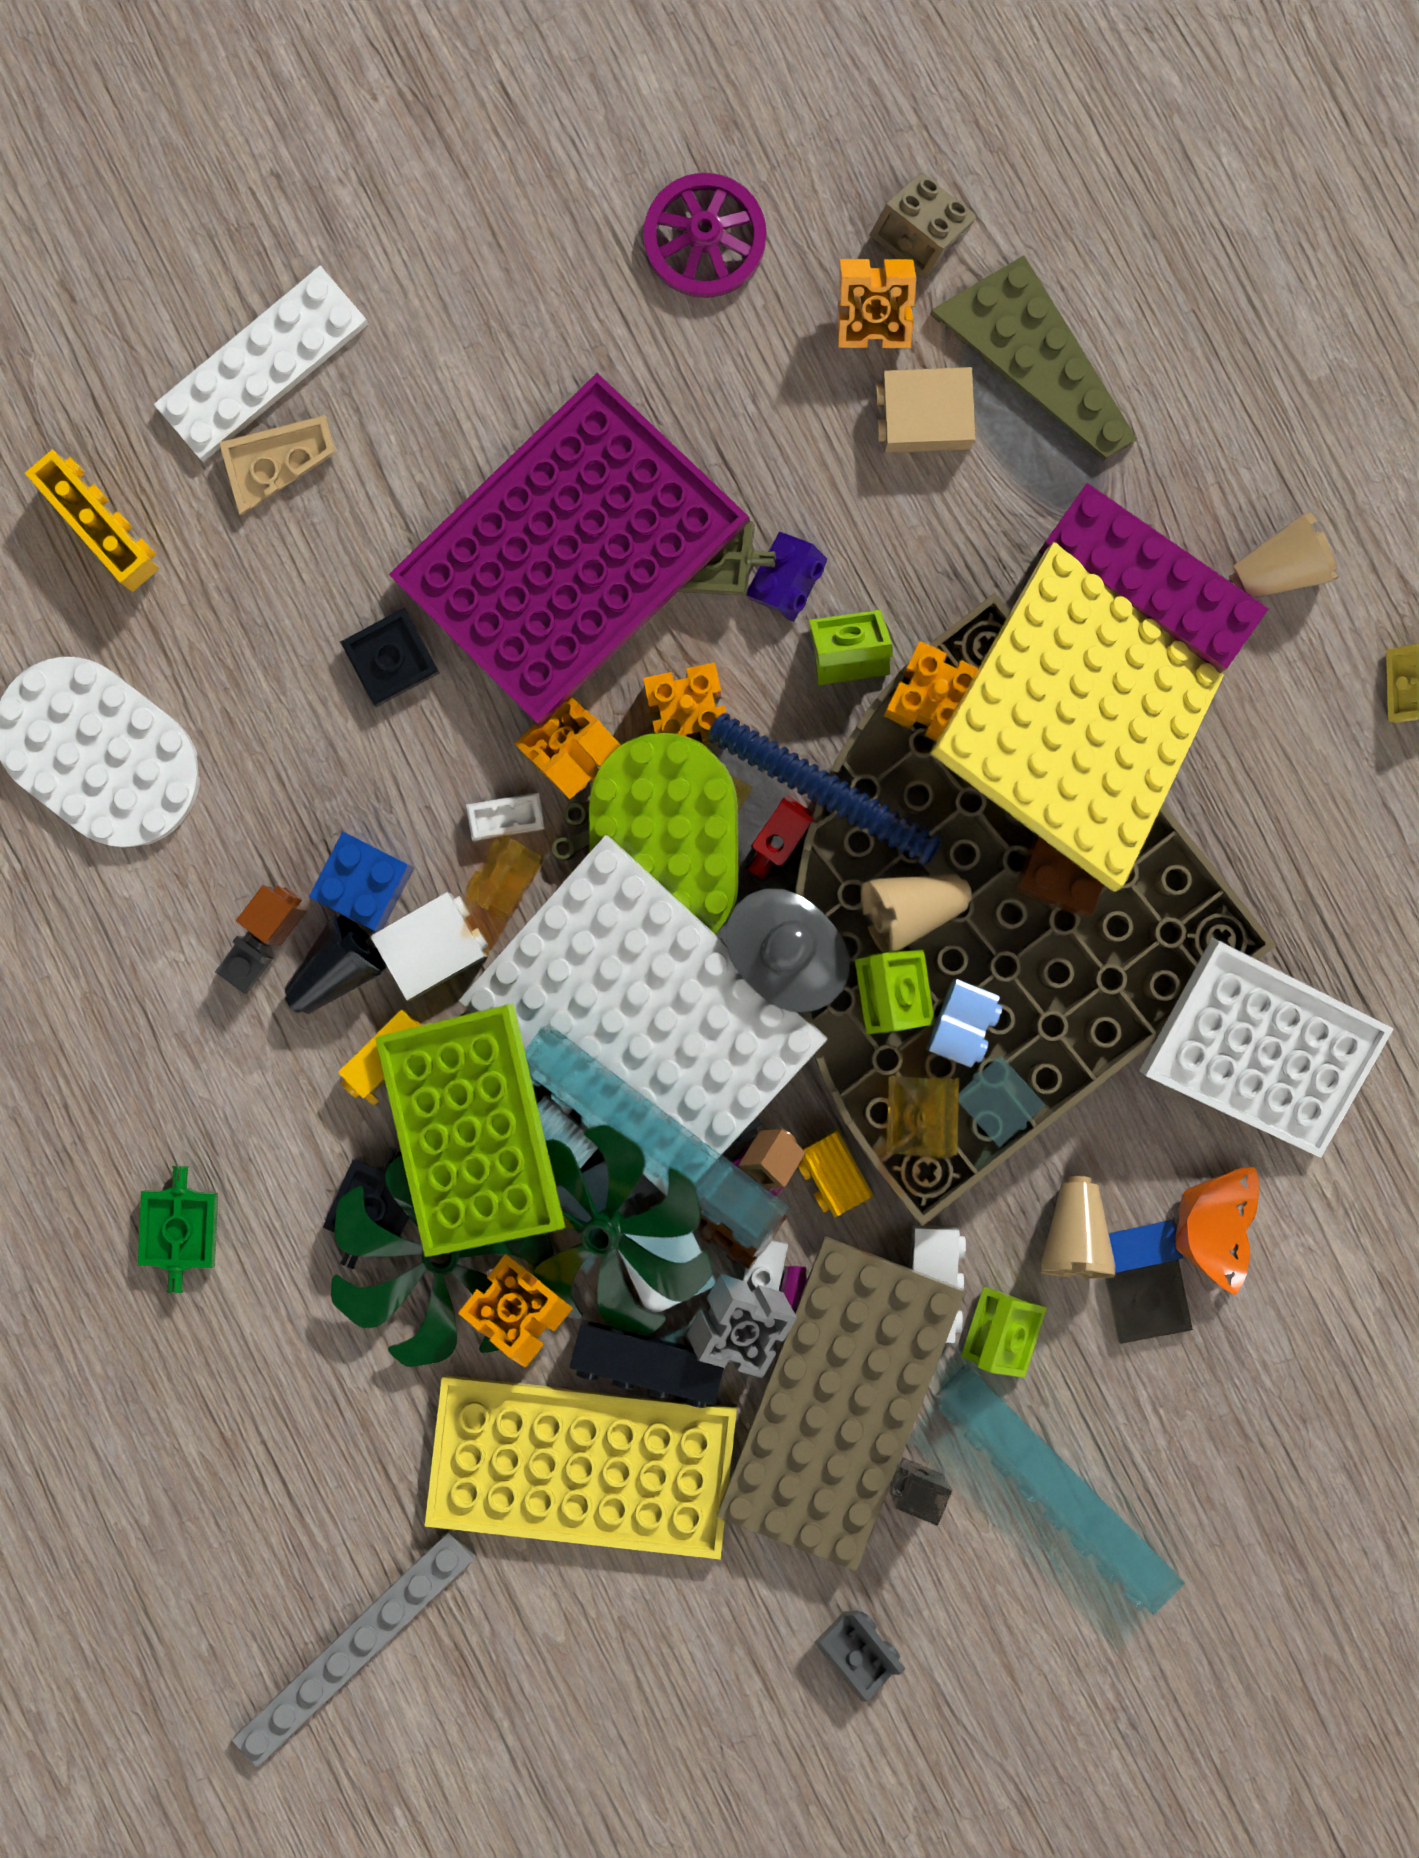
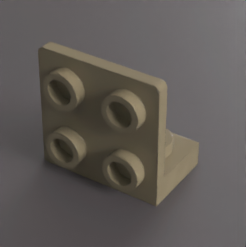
[869,173,976,280]

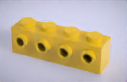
[25,449,160,592]

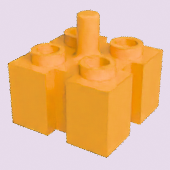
[836,259,917,348]
[883,641,979,741]
[643,662,726,745]
[514,697,621,799]
[458,1254,573,1368]

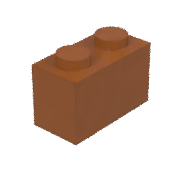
[236,885,307,946]

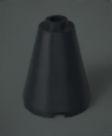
[284,915,387,1014]

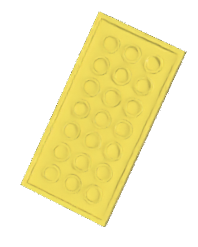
[424,1375,737,1560]

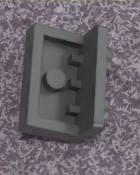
[814,1611,905,1702]

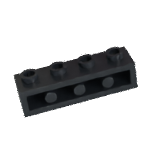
[569,1319,724,1408]

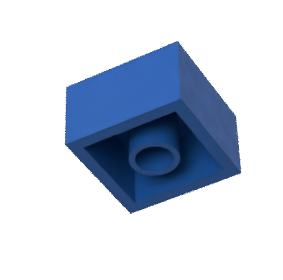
[309,831,414,932]

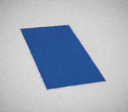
[1109,1220,1184,1273]

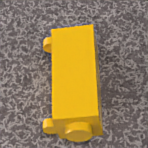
[338,1009,422,1106]

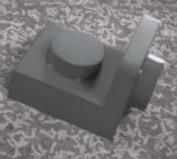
[215,935,273,994]

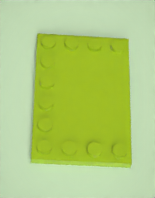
[375,1003,565,1257]

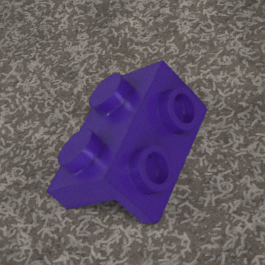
[747,531,827,622]

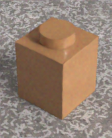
[738,1129,806,1189]

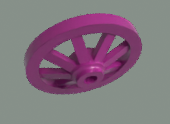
[644,173,766,298]

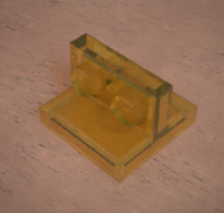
[887,1076,959,1158]

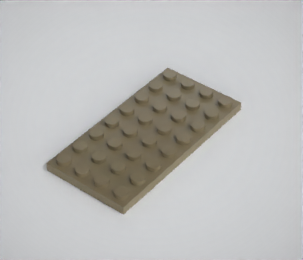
[717,1236,965,1571]

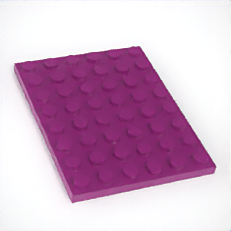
[389,373,750,726]

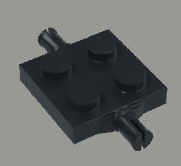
[323,1147,409,1269]

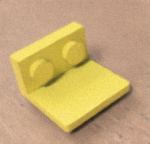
[1386,643,1419,723]

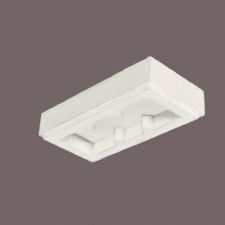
[466,793,545,842]
[743,1240,788,1292]

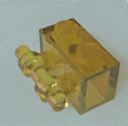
[466,835,545,922]

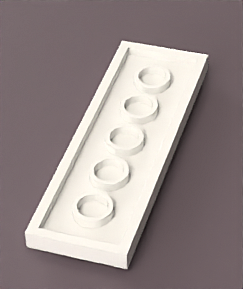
[154,266,369,462]

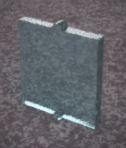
[954,1056,1045,1147]

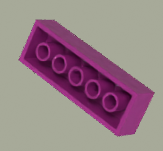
[1038,483,1269,673]

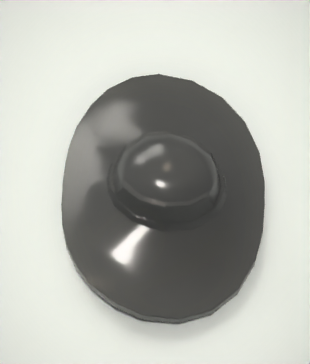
[726,889,849,1012]

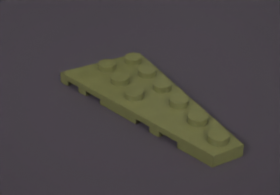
[930,255,1137,461]

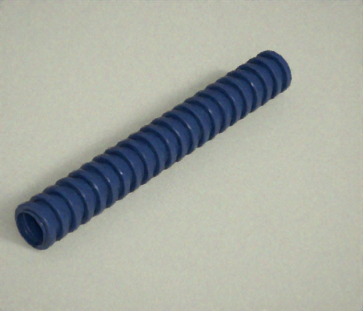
[708,713,941,866]

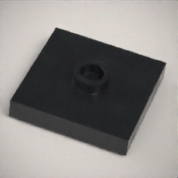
[340,608,440,707]

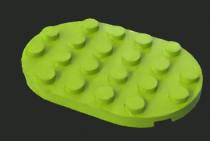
[589,733,738,935]

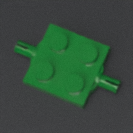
[137,1166,218,1293]

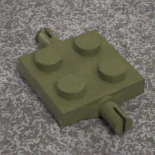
[678,521,776,596]

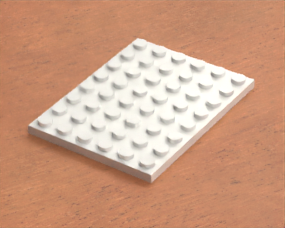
[459,835,828,1196]

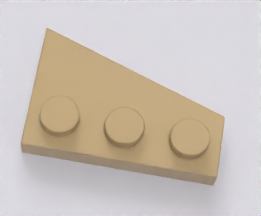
[219,415,337,515]

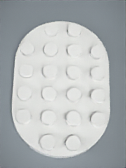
[0,657,200,848]

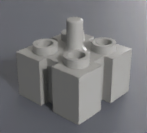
[687,1274,797,1378]

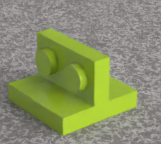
[809,610,893,685]
[855,949,935,1035]
[961,1286,1047,1378]

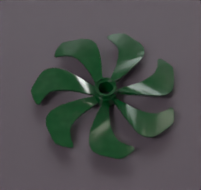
[505,1124,712,1334]
[331,1154,554,1367]

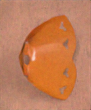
[1174,1167,1259,1295]

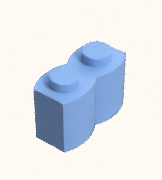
[926,979,1002,1068]

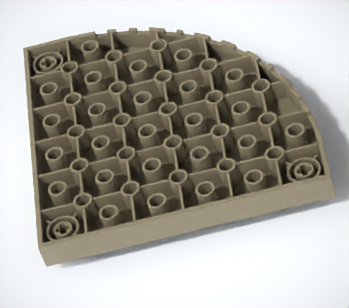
[794,593,1277,1226]

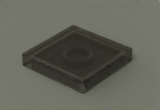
[1105,1260,1193,1344]

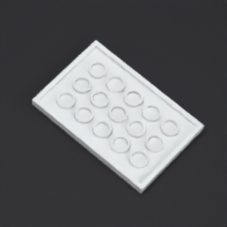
[1139,938,1393,1158]

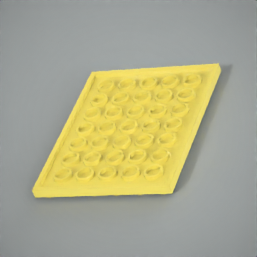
[931,542,1224,892]

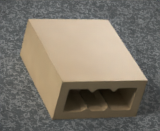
[875,367,975,453]

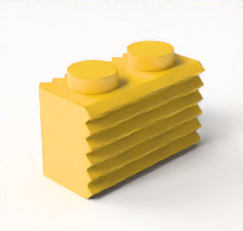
[798,1129,873,1217]

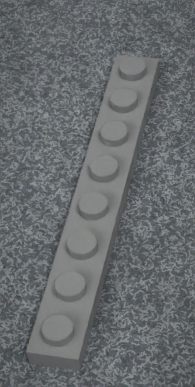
[232,1529,475,1767]

